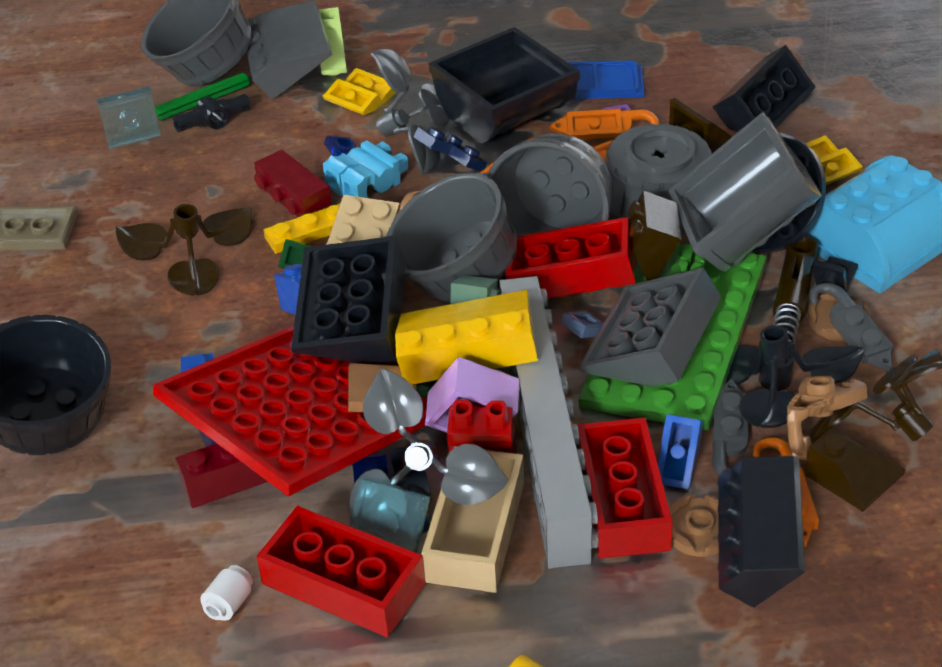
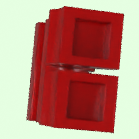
[447,400,517,454]

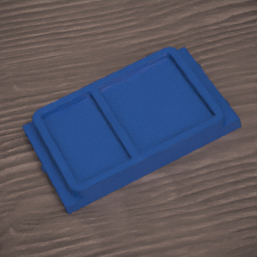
[567,60,645,99]

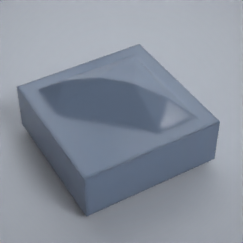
[561,310,604,338]

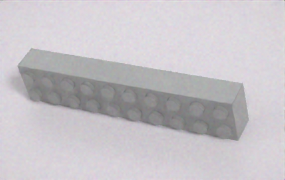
[499,276,598,569]

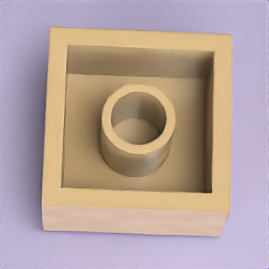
[327,195,400,245]

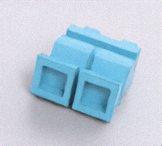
[323,140,409,198]

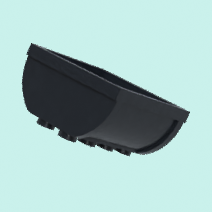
[429,27,580,143]

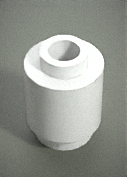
[201,565,253,620]

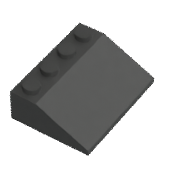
[246,0,333,100]
[579,268,721,386]

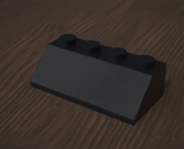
[712,45,816,132]
[718,456,805,608]

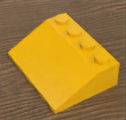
[395,289,538,385]

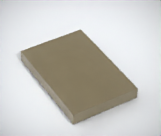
[0,206,78,250]

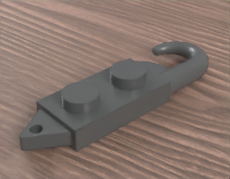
[809,283,894,372]
[712,379,748,476]

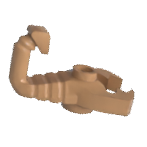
[787,376,868,460]

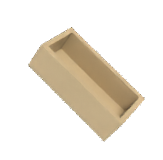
[421,446,524,593]

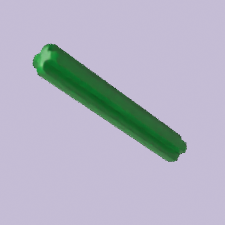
[154,73,250,121]

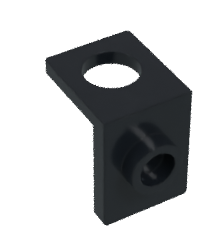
[813,257,858,293]

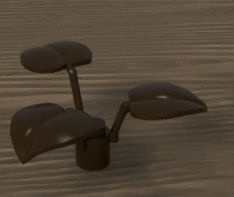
[115,204,252,296]
[809,349,942,444]

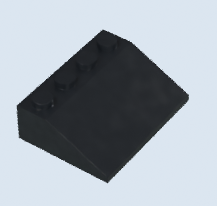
[291,236,405,364]

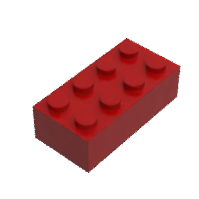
[505,217,636,298]
[576,417,673,559]
[256,505,426,638]

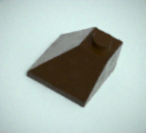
[805,428,906,512]

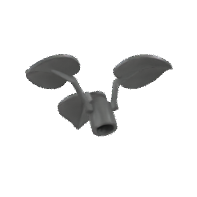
[370,49,449,175]
[349,369,508,529]

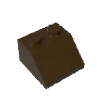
[669,98,732,153]
[628,191,681,281]

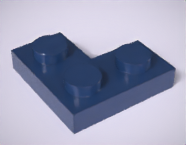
[413,127,488,172]

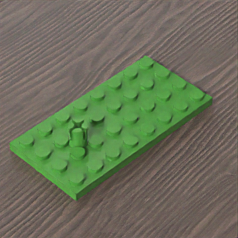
[578,244,766,431]

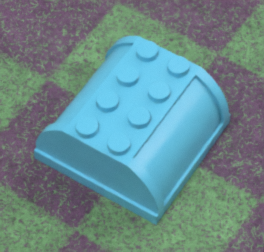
[806,155,942,294]

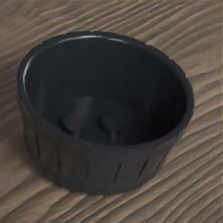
[0,315,111,455]

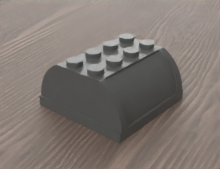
[668,112,822,272]

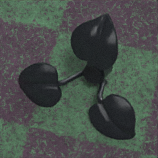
[725,325,864,428]

